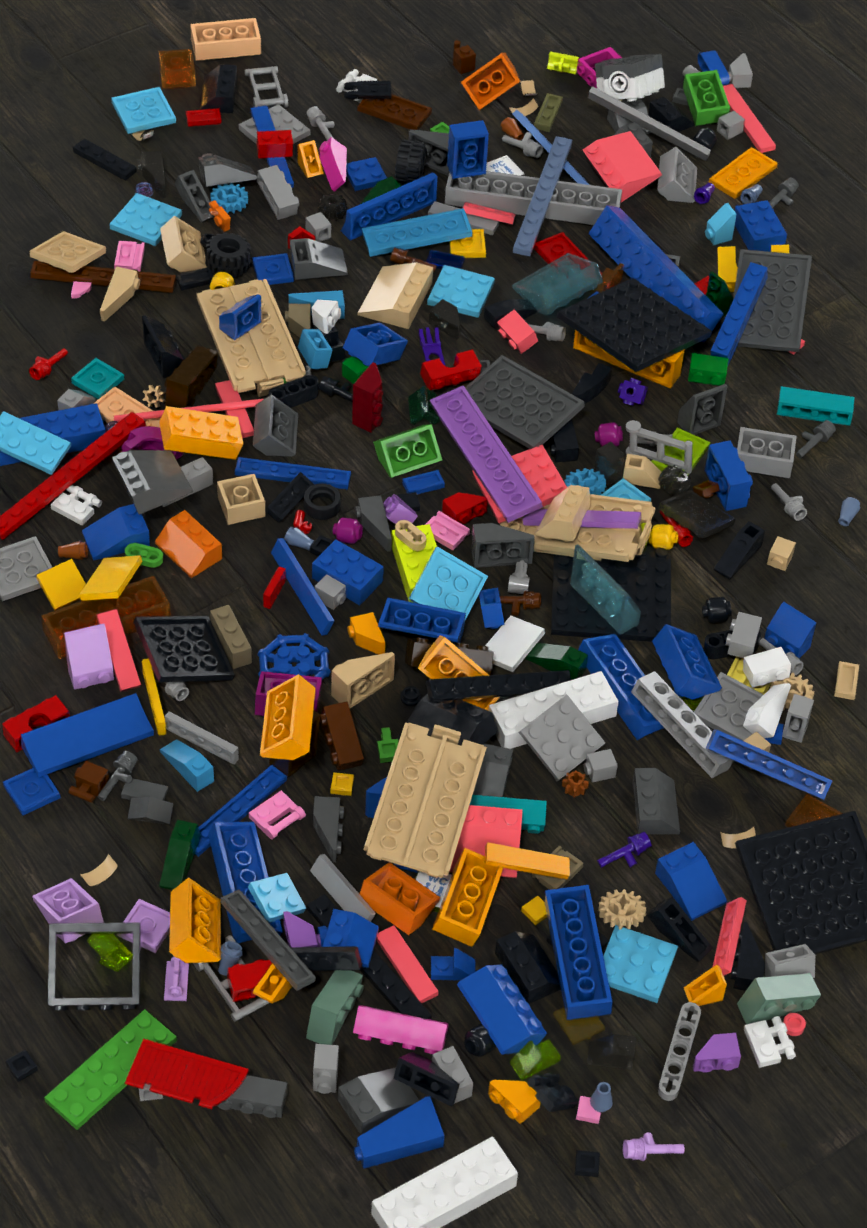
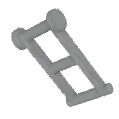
[245,66,288,108]
[626,420,692,474]
[193,935,270,1022]

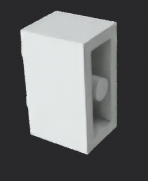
[743,647,791,688]

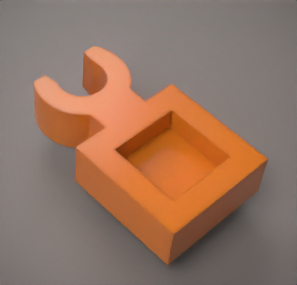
[208,200,231,232]

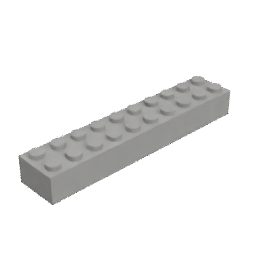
[445,171,622,225]

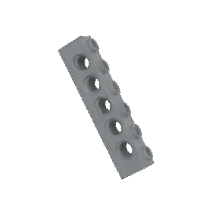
[631,671,733,778]

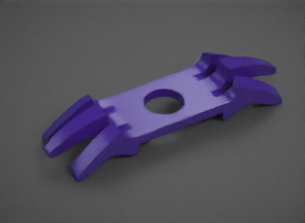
[419,327,447,367]

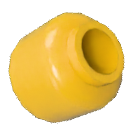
[210,272,235,290]
[648,524,678,550]

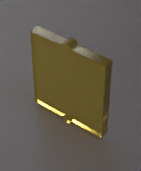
[553,1008,605,1045]

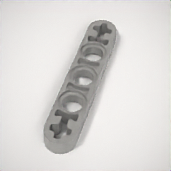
[658,1002,701,1101]

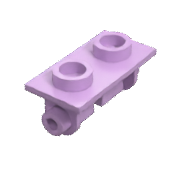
[164,956,189,1001]

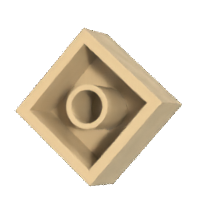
[217,474,265,525]

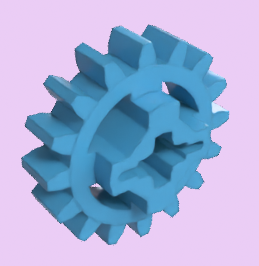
[210,183,248,214]
[565,468,606,495]

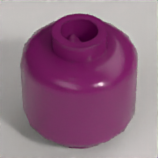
[595,422,623,448]
[333,517,363,544]

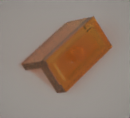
[590,263,624,294]

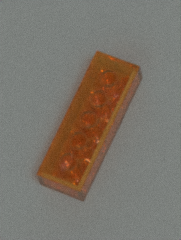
[41,576,171,659]

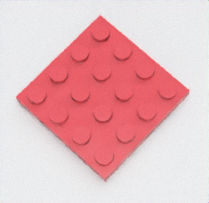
[472,445,567,523]

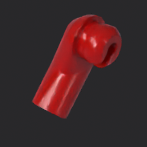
[293,510,312,534]

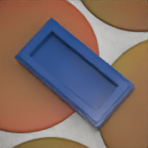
[402,470,445,494]

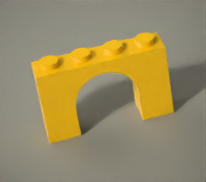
[718,245,789,293]

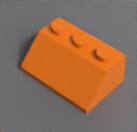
[461,53,520,110]
[155,510,222,578]
[360,862,440,935]

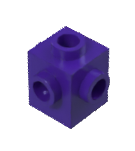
[618,378,648,406]

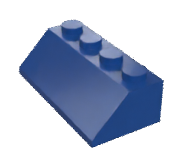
[378,598,466,643]
[652,624,722,700]
[457,964,547,1054]

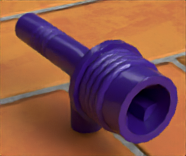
[597,832,652,868]

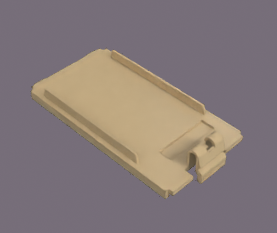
[197,279,306,397]
[500,494,656,562]
[364,722,487,878]

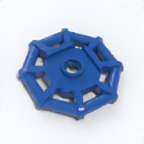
[257,633,331,680]

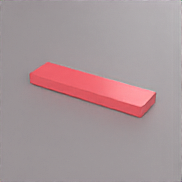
[215,380,254,438]
[96,609,141,692]
[713,897,747,976]
[376,925,439,1004]

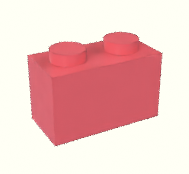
[497,310,538,354]

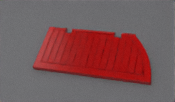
[125,1039,249,1109]

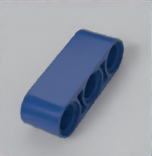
[698,50,730,86]

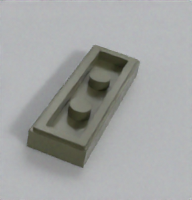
[534,93,563,132]

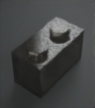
[594,442,626,489]

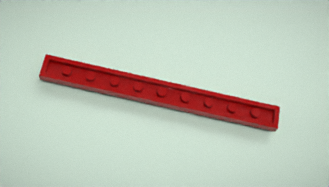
[0,412,146,540]

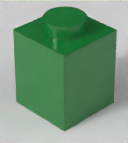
[342,356,369,384]

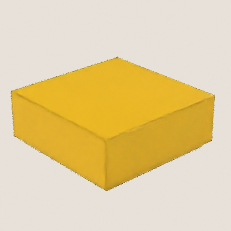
[330,772,354,796]
[521,896,547,925]

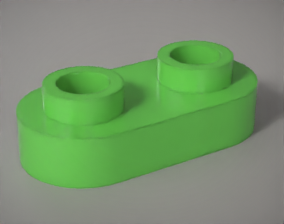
[125,543,163,568]

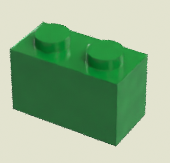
[688,353,729,386]

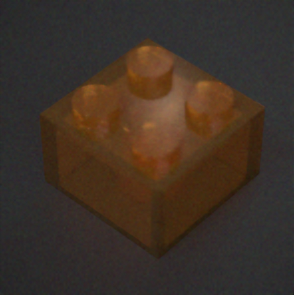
[158,49,196,88]

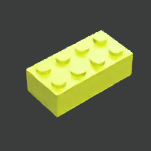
[391,524,437,603]

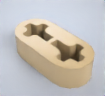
[395,520,426,551]

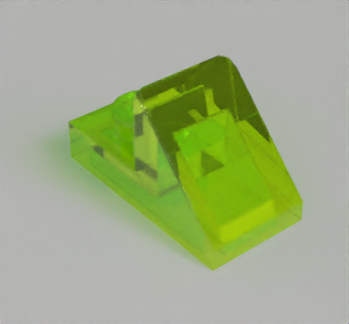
[87,934,133,972]
[510,1039,561,1080]

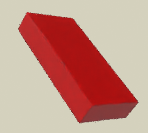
[186,108,222,127]
[263,566,286,609]

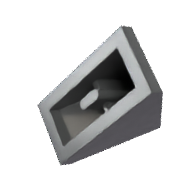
[128,796,174,825]

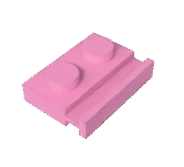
[114,241,145,271]
[425,511,470,550]

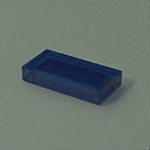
[426,250,465,269]

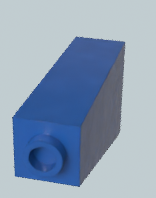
[354,1096,444,1169]

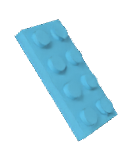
[0,411,71,475]

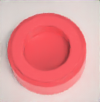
[783,1013,806,1036]

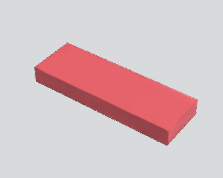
[463,202,516,224]

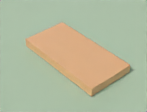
[93,386,161,427]

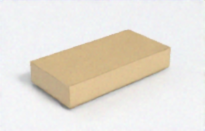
[834,661,859,700]

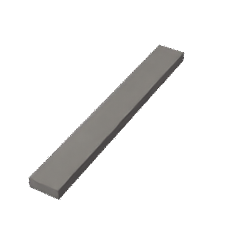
[588,87,711,161]

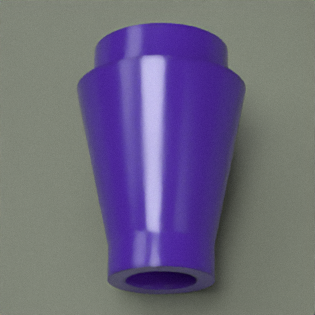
[694,183,715,204]

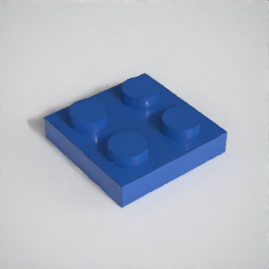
[346,157,387,191]

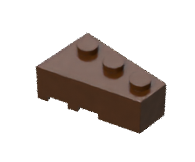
[320,701,364,771]

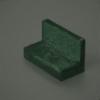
[408,386,440,425]

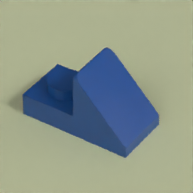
[431,948,475,980]

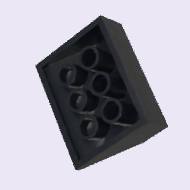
[397,694,498,746]

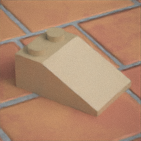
[331,652,395,708]

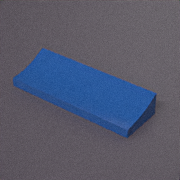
[340,172,437,241]
[578,634,664,740]
[21,693,154,777]
[208,822,282,943]

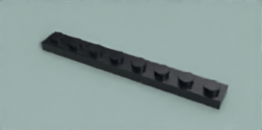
[425,670,571,702]
[307,894,432,1020]

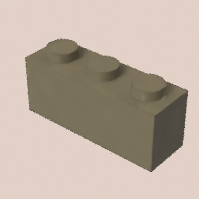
[210,605,252,669]

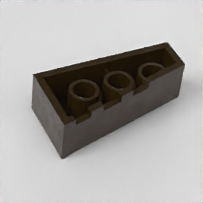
[165,345,218,408]
[405,637,494,675]

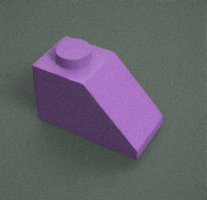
[283,911,321,947]

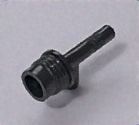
[318,376,353,402]

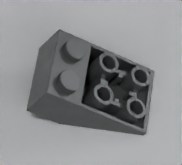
[290,238,348,280]

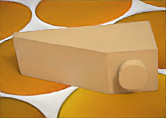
[100,266,140,321]

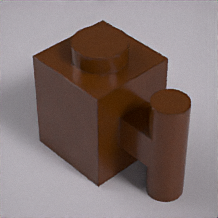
[453,40,476,74]
[69,761,109,803]

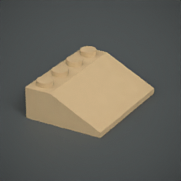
[358,263,433,329]

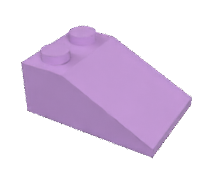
[64,623,114,690]
[32,878,104,944]

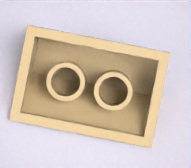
[160,216,207,272]
[536,485,591,541]

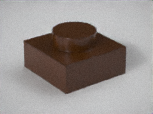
[692,480,720,498]

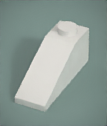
[743,683,791,738]

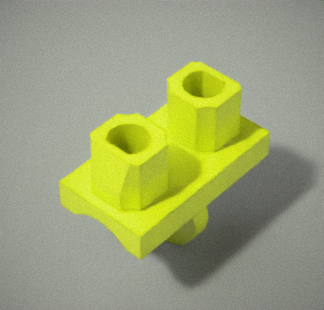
[547,52,579,74]

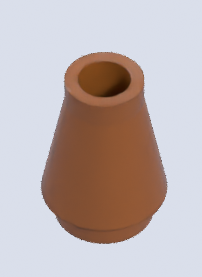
[501,117,524,140]
[58,540,88,560]

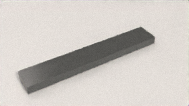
[220,889,316,991]

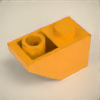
[488,1080,541,1124]

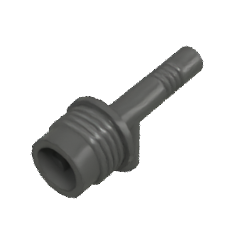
[769,177,799,208]
[796,420,836,459]
[97,751,138,801]

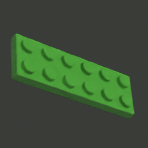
[44,1009,177,1130]

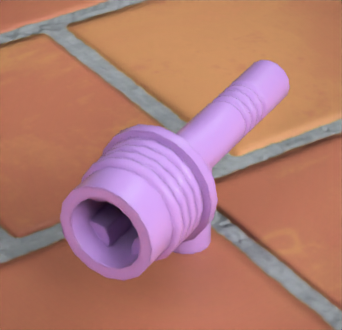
[623,1132,685,1161]

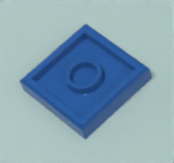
[252,253,294,285]
[3,768,61,816]

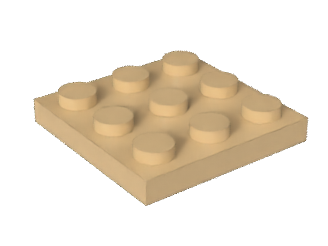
[30,231,106,273]

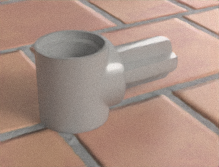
[508,560,530,594]

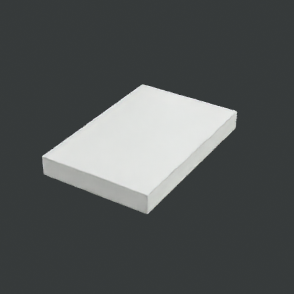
[485,616,545,672]

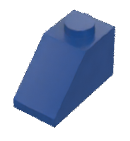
[479,588,505,629]

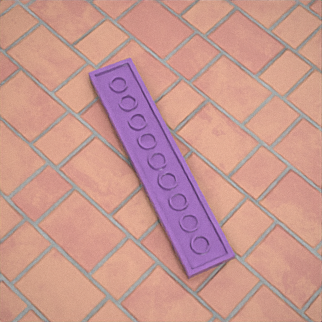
[430,386,543,523]

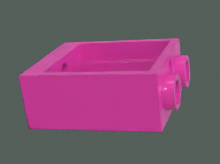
[577,47,622,88]

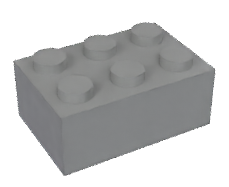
[737,427,797,478]

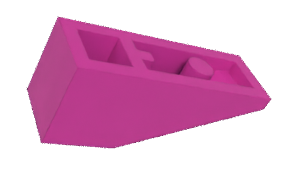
[319,137,347,192]

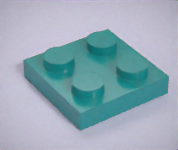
[71,358,124,399]

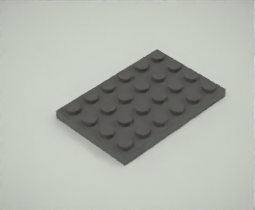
[733,249,812,352]
[465,355,585,449]

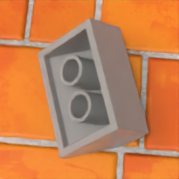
[657,147,697,203]

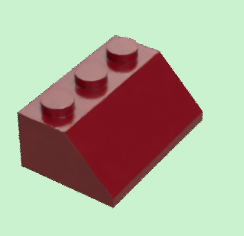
[352,362,383,433]

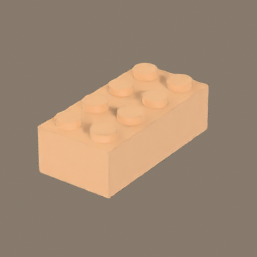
[191,18,261,61]

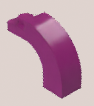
[121,426,184,460]

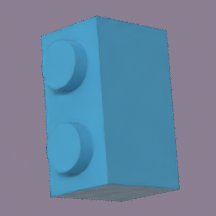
[298,329,332,369]

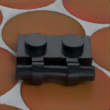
[527,1072,579,1112]

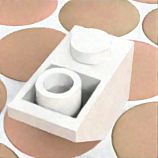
[311,300,341,334]

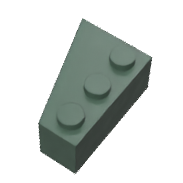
[306,970,364,1045]
[737,973,821,1024]

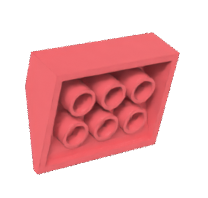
[583,131,662,202]
[449,805,522,878]

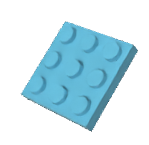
[112,87,176,134]
[110,193,182,246]
[427,265,495,318]
[409,547,488,620]
[603,925,678,1003]

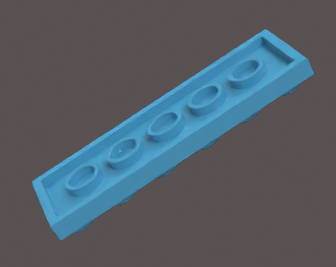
[362,208,473,257]

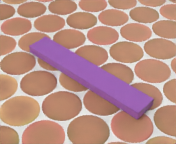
[523,509,642,529]

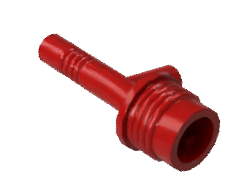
[29,348,68,380]
[660,508,693,547]

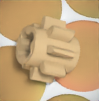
[142,385,166,408]

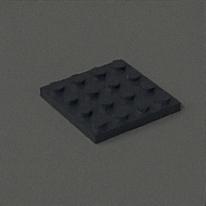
[133,616,235,682]

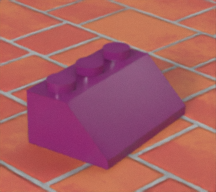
[255,671,322,716]

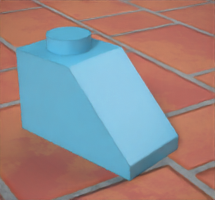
[705,203,736,245]

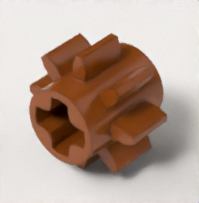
[562,770,589,797]

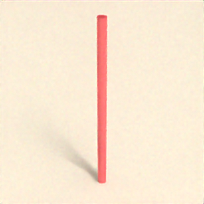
[114,399,263,423]

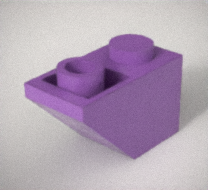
[383,494,418,524]
[693,1033,741,1072]

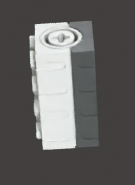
[595,54,665,101]

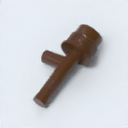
[390,247,437,272]
[500,590,541,616]

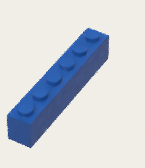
[711,262,768,365]
[706,729,832,800]

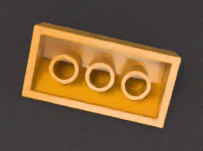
[418,635,499,710]
[260,674,316,760]
[169,877,221,963]

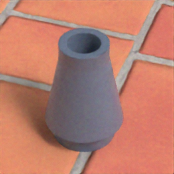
[741,184,763,204]
[838,497,860,526]
[284,526,314,551]
[218,941,242,976]
[590,1082,613,1112]

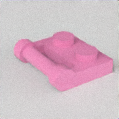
[249,790,306,839]

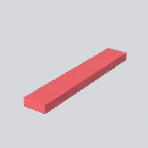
[723,84,776,153]

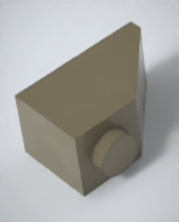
[285,303,311,337]

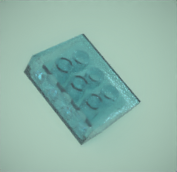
[512,253,603,315]
[570,544,641,635]

